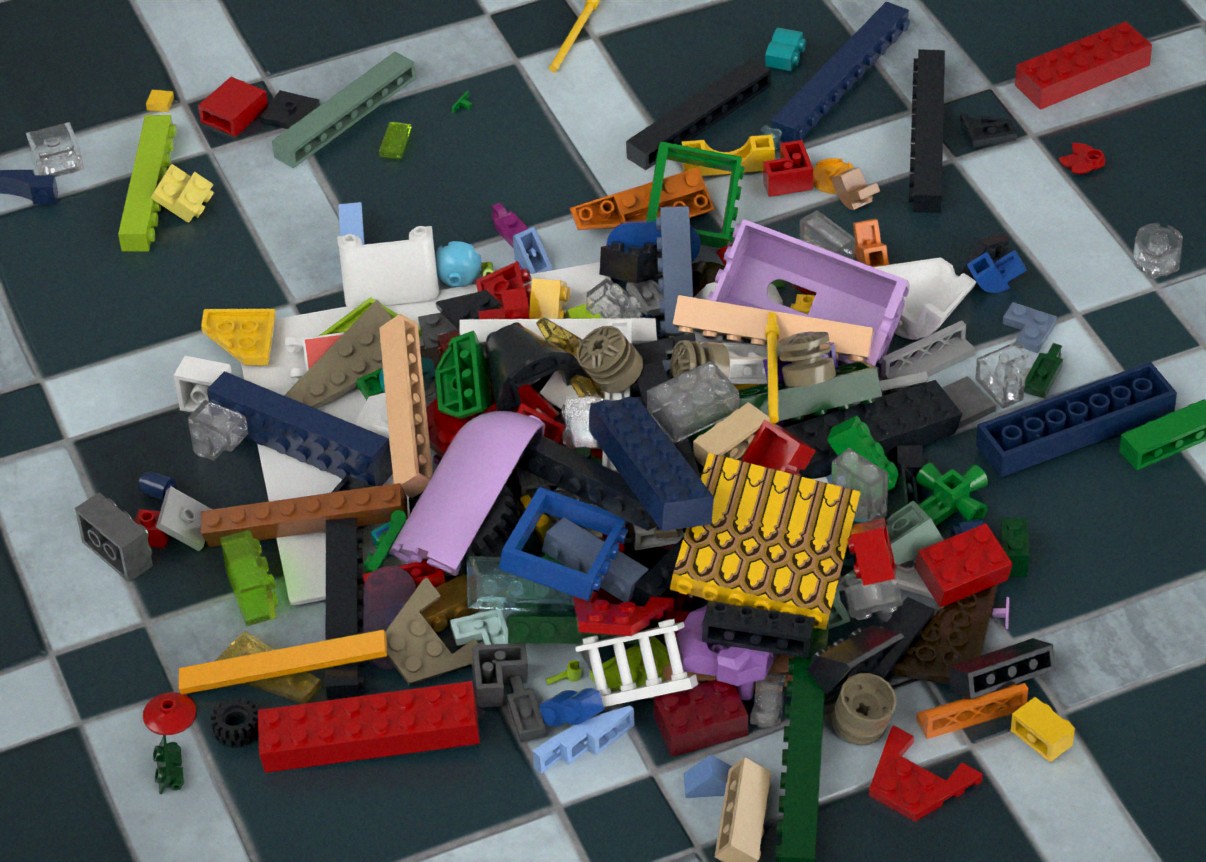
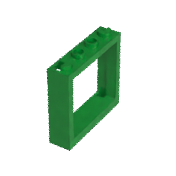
[646,141,744,248]

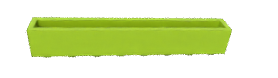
[118,115,177,251]

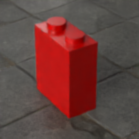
[198,76,268,137]

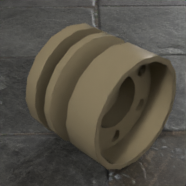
[577,326,643,393]
[777,331,836,387]
[670,340,730,395]
[831,673,897,745]

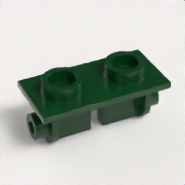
[153,735,184,794]

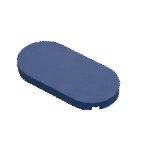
[606,221,700,263]

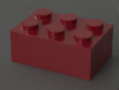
[653,679,748,757]

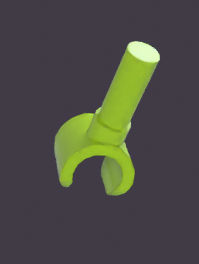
[545,660,582,685]

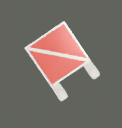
[285,332,345,385]

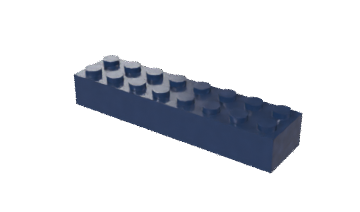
[976,362,1177,477]
[207,371,393,486]
[588,397,714,531]

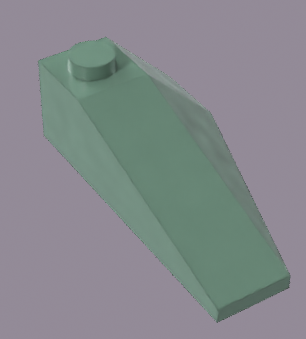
[840,501,943,580]

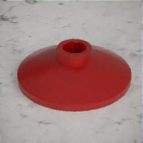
[143,692,196,735]

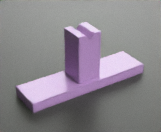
[993,597,1010,629]

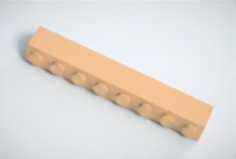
[673,295,874,362]
[379,314,433,498]

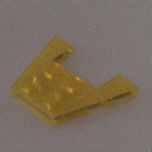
[536,317,605,399]

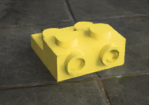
[150,164,214,223]

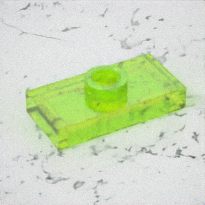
[379,122,412,159]

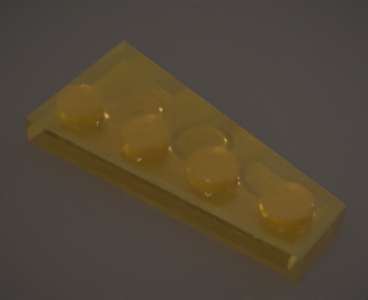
[215,630,323,704]

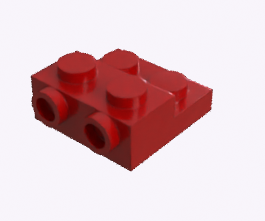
[475,261,532,307]

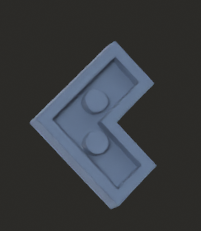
[1003,302,1057,353]

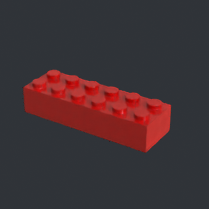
[1015,21,1152,110]

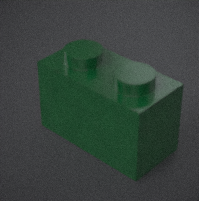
[999,517,1029,577]

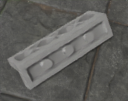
[881,320,975,380]

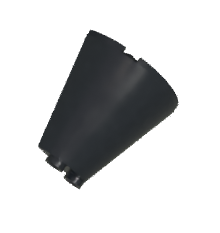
[485,322,590,411]

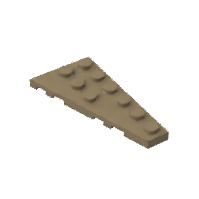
[284,300,392,409]

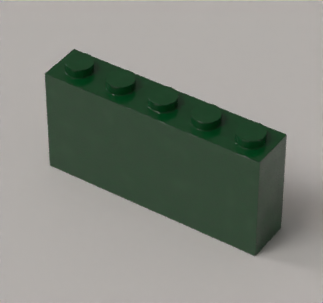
[508,611,644,644]

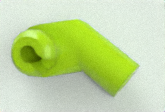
[480,262,497,277]

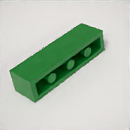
[1119,399,1206,471]

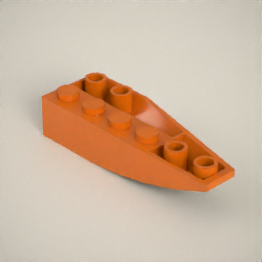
[570,167,715,230]

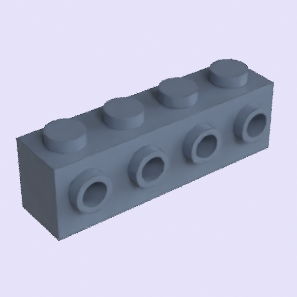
[542,517,649,602]

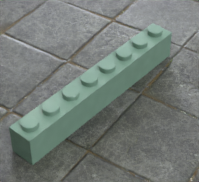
[272,52,416,169]

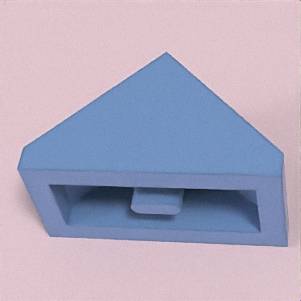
[513,227,553,274]
[684,754,732,798]

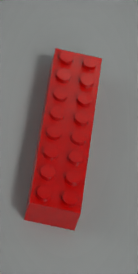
[258,681,480,773]

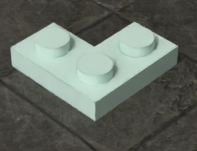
[450,608,509,646]

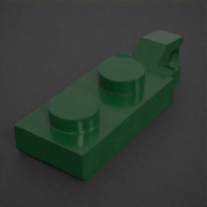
[1022,343,1063,399]

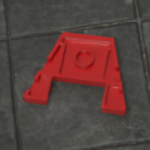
[573,592,674,636]
[869,725,983,821]

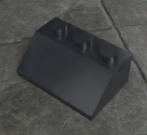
[806,625,904,695]

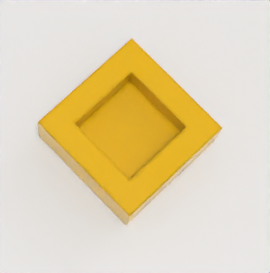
[146,90,174,112]

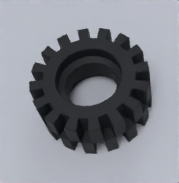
[211,697,259,748]

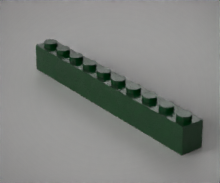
[775,628,828,862]

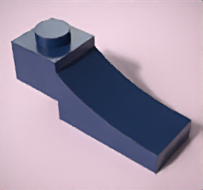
[0,169,58,205]

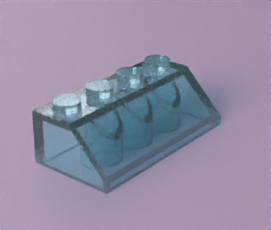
[467,556,574,611]

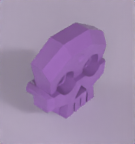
[677,606,778,700]

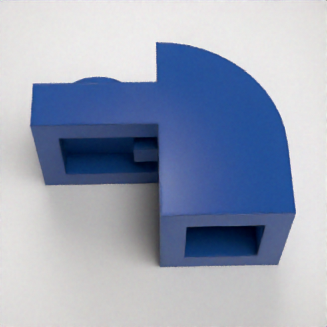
[967,250,1027,293]

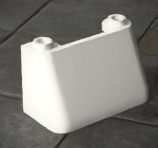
[337,226,439,309]

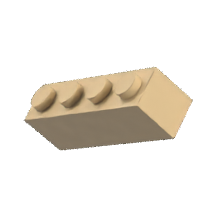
[715,757,771,862]

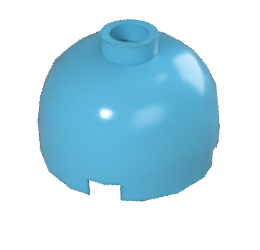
[435,241,481,287]

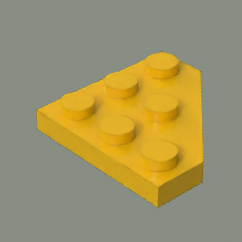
[201,309,276,366]

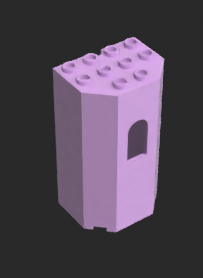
[707,219,910,372]

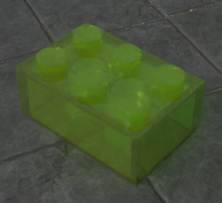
[220,530,279,627]

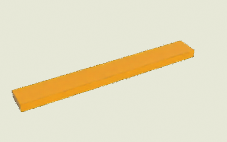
[178,630,387,695]

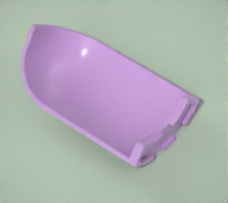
[389,411,545,576]

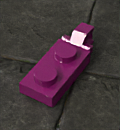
[491,203,528,249]

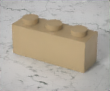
[693,402,770,467]

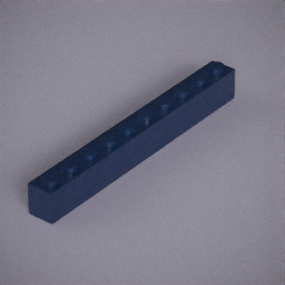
[771,1,910,143]

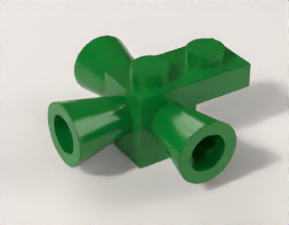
[916,463,988,526]

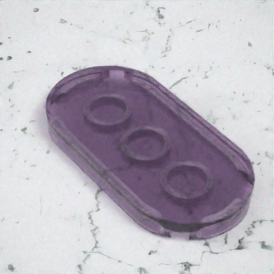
[363,566,416,670]

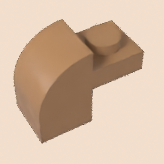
[830,167,880,210]

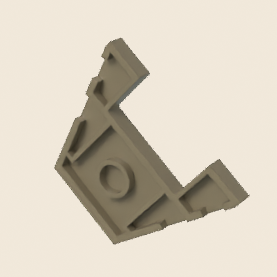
[385,577,479,686]

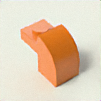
[853,219,889,267]

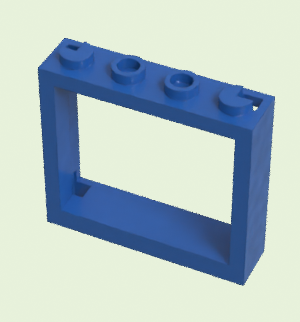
[499,487,628,601]

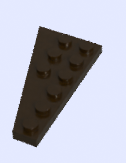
[894,584,999,685]

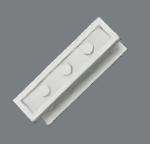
[700,343,783,384]
[575,619,698,707]

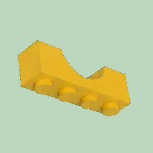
[682,135,775,176]

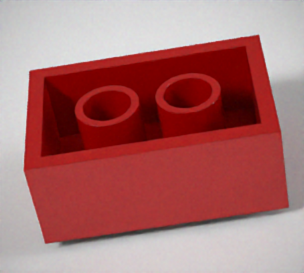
[914,523,1012,608]

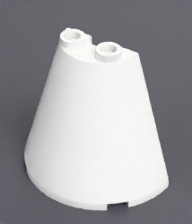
[874,257,976,339]

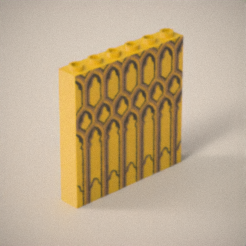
[670,453,861,630]

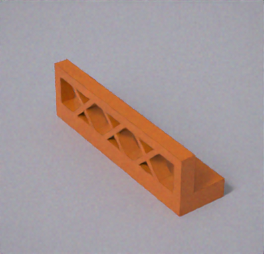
[916,683,1028,739]

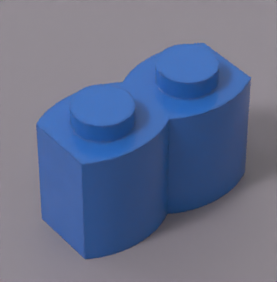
[539,688,604,726]

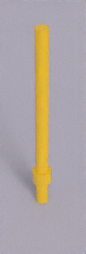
[549,0,600,72]
[765,312,780,423]

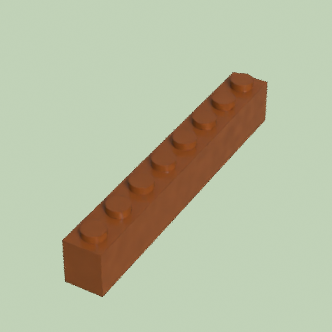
[201,483,408,547]

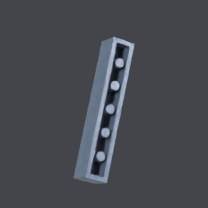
[656,206,693,338]

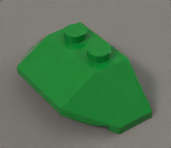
[435,330,492,419]

